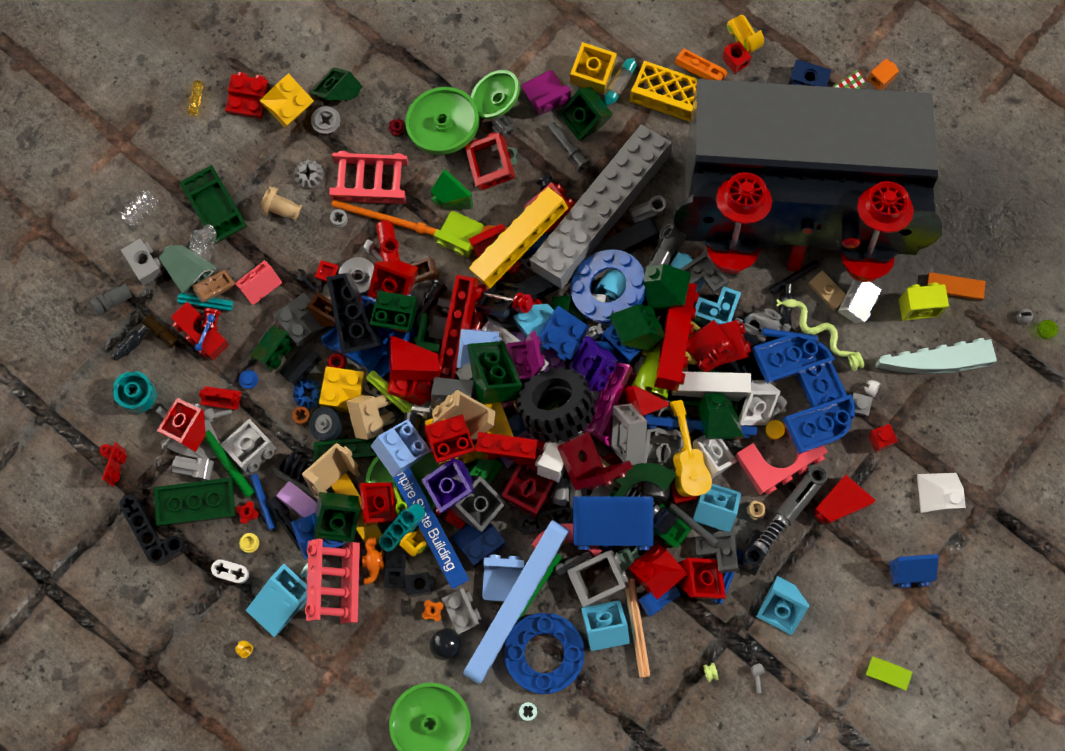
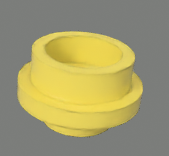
[239,533,259,553]

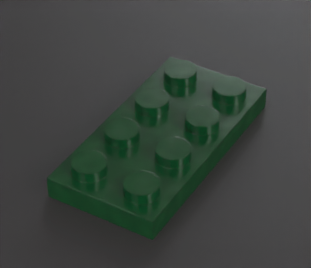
[154,477,236,527]

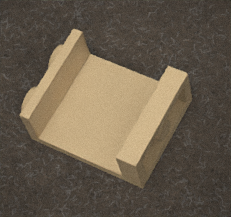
[432,390,495,443]
[302,443,361,499]

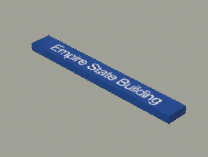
[393,468,470,590]

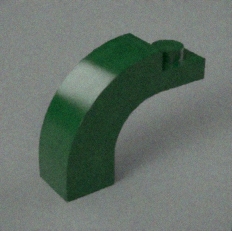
[609,463,676,497]

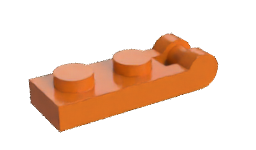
[674,48,727,80]

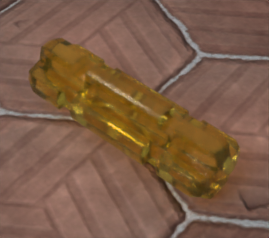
[187,80,204,116]

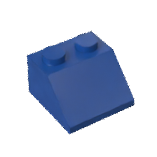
[889,554,938,589]

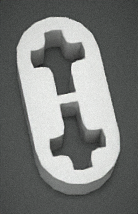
[211,560,249,584]

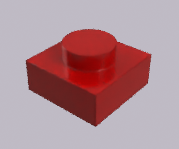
[315,260,340,283]

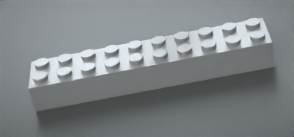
[530,125,672,289]

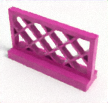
[584,362,637,452]

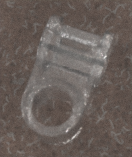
[188,225,217,261]

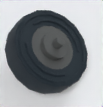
[309,407,343,441]

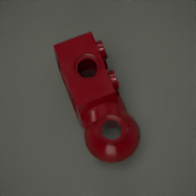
[501,440,555,519]

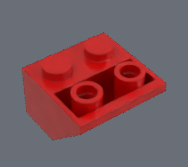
[425,414,475,463]

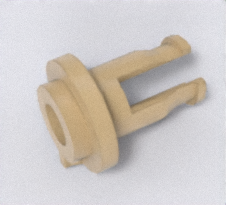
[260,187,302,222]

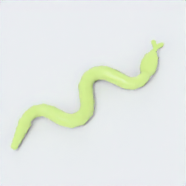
[776,299,856,357]

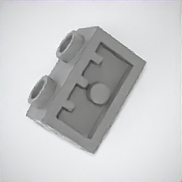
[442,587,481,635]

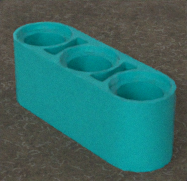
[379,503,425,552]

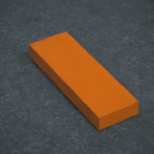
[927,272,986,301]

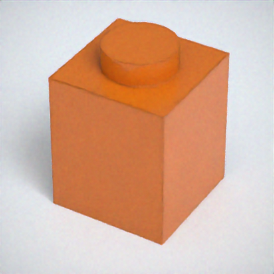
[867,58,899,90]

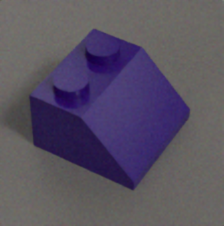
[422,458,474,513]

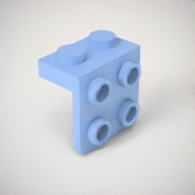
[482,555,524,601]

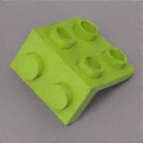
[434,211,484,258]

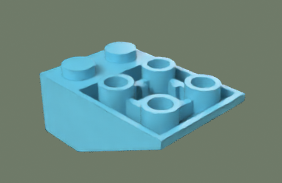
[246,564,307,637]

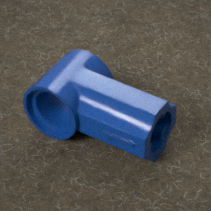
[638,585,681,617]

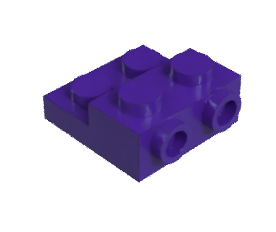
[568,336,617,392]

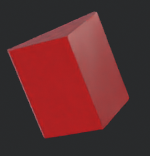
[623,386,669,416]
[359,482,397,526]

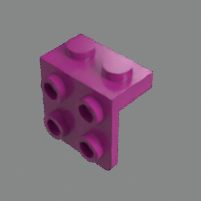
[522,70,571,116]
[506,331,545,381]

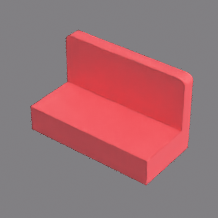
[235,260,282,305]

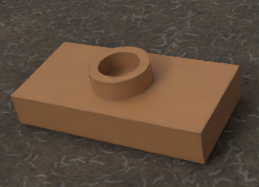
[192,270,235,303]

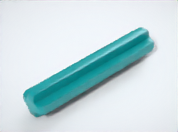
[177,293,234,312]

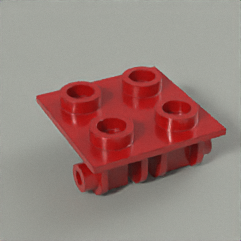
[688,320,737,372]
[99,442,127,487]

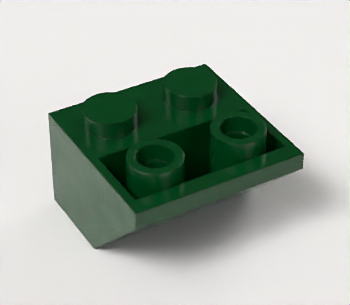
[370,291,417,333]
[250,325,293,373]

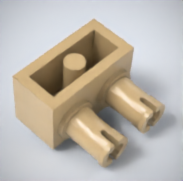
[346,395,396,440]

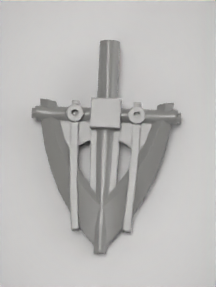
[156,403,221,460]

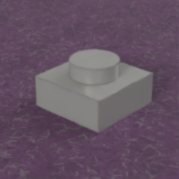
[852,393,873,417]

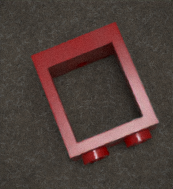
[465,133,516,191]

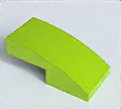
[866,656,913,691]

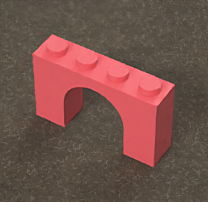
[735,424,828,496]

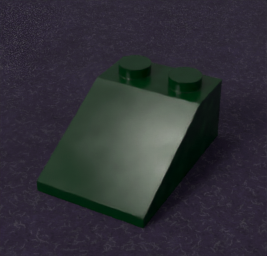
[467,341,522,404]

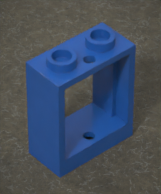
[601,324,643,367]

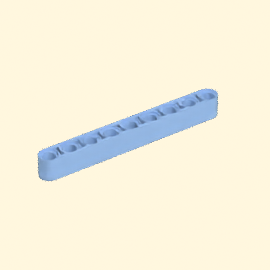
[462,520,569,685]

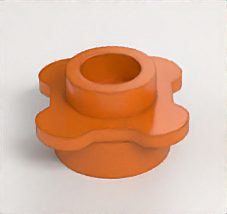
[422,600,443,622]

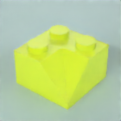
[899,283,949,321]

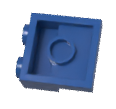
[538,306,590,361]
[291,513,344,560]

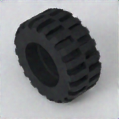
[517,367,596,443]

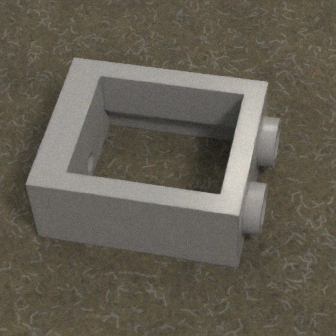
[610,403,647,466]
[567,550,630,607]

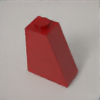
[389,336,442,381]
[813,474,876,525]

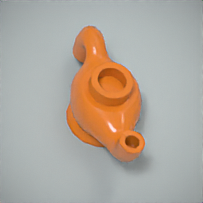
[362,537,384,585]

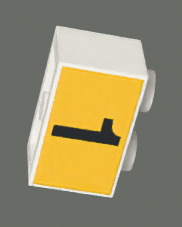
[838,279,881,323]

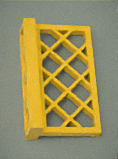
[629,61,697,122]

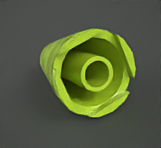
[631,345,669,400]

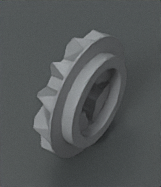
[311,106,341,135]
[294,159,324,188]

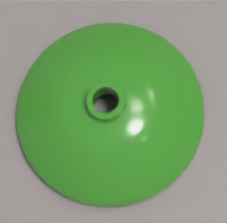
[471,70,520,119]

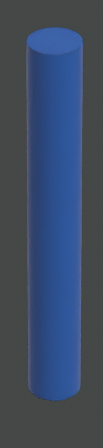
[761,328,818,343]
[250,474,276,531]

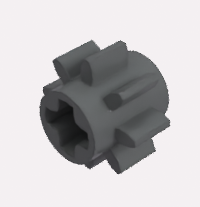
[492,115,514,138]

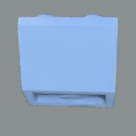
[371,419,431,477]

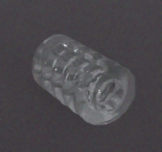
[117,188,160,228]

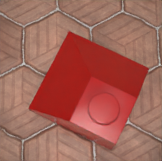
[367,261,418,299]
[157,398,206,452]
[677,558,726,599]

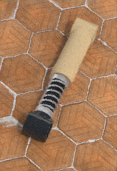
[578,452,679,534]

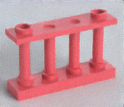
[329,151,408,204]
[305,539,360,624]

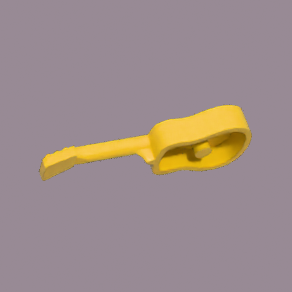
[670,400,712,497]

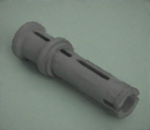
[546,122,591,172]

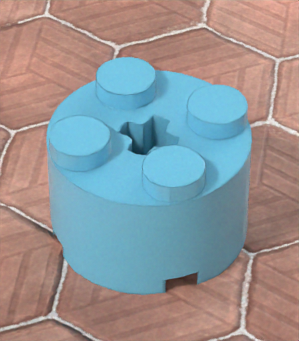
[594,269,626,302]

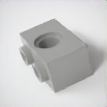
[121,238,163,286]

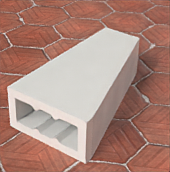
[671,372,751,402]

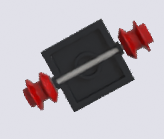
[474,281,533,318]

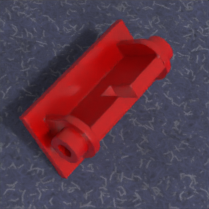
[199,386,242,410]

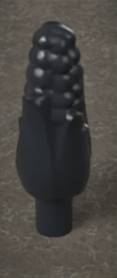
[778,284,794,325]
[111,326,149,361]

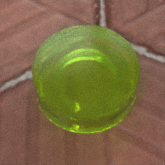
[1037,320,1058,340]

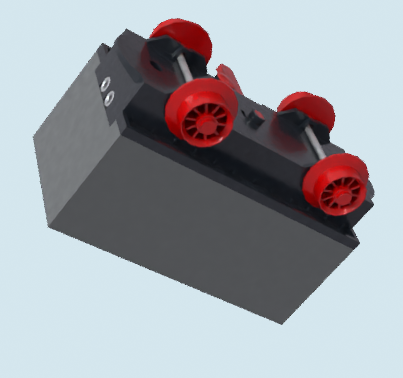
[673,79,942,282]

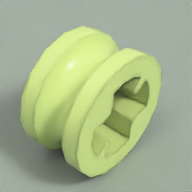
[848,352,864,371]
[703,663,719,683]

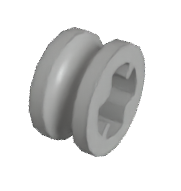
[330,209,348,228]

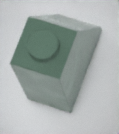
[159,245,217,293]

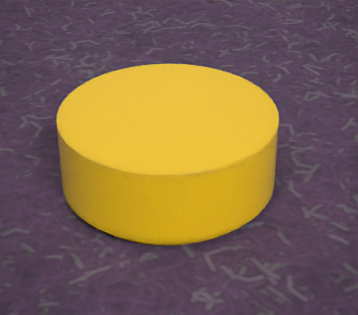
[765,420,785,440]

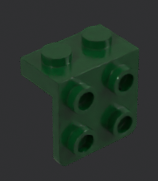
[413,313,441,362]

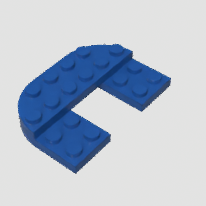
[751,334,855,454]

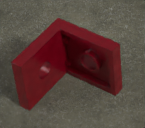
[557,431,633,490]

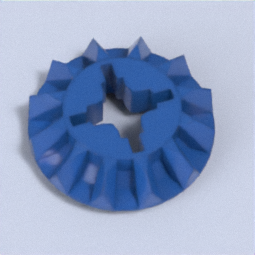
[293,378,322,409]

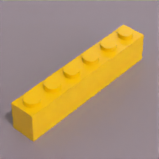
[469,187,568,289]

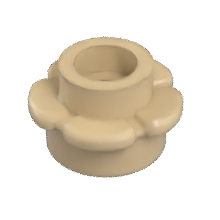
[747,501,766,520]

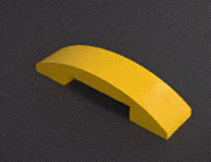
[331,473,383,544]

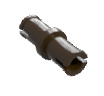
[142,315,179,349]

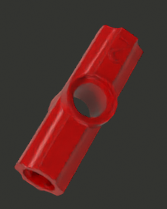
[376,220,400,261]

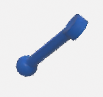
[195,314,215,351]

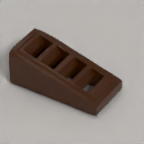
[411,256,439,284]

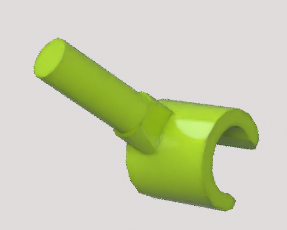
[393,487,408,516]

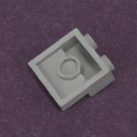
[220,419,276,474]

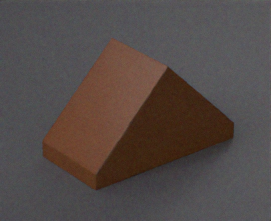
[307,292,336,327]

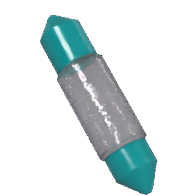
[604,58,637,105]

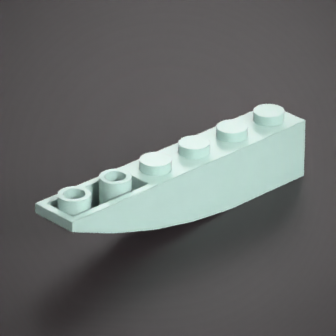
[875,338,997,374]

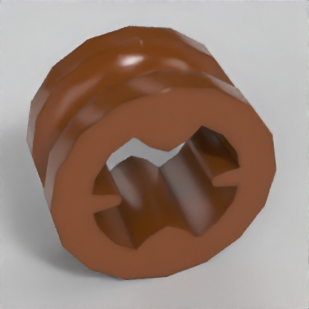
[292,407,310,426]

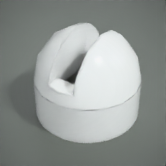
[864,380,880,397]

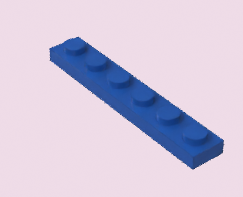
[643,414,757,438]

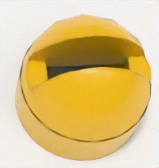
[235,640,253,658]

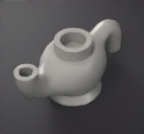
[744,308,791,332]

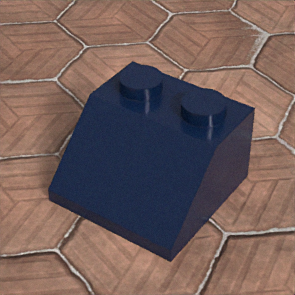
[451,523,506,568]

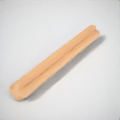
[625,579,650,678]

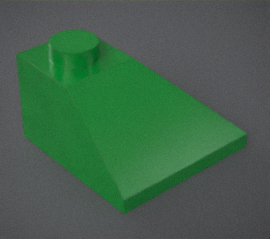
[430,169,473,210]

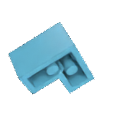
[694,286,741,326]

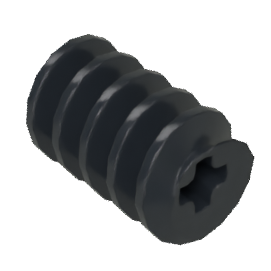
[279,451,313,487]

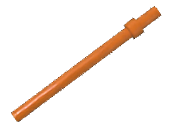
[331,200,437,236]

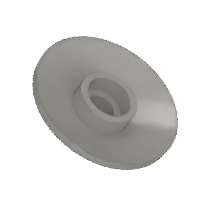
[339,257,374,293]

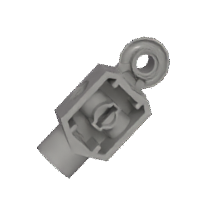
[639,401,684,499]

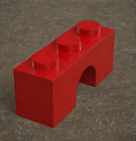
[171,302,229,361]
[475,432,537,466]

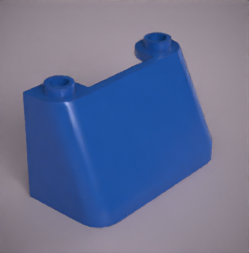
[573,496,653,550]

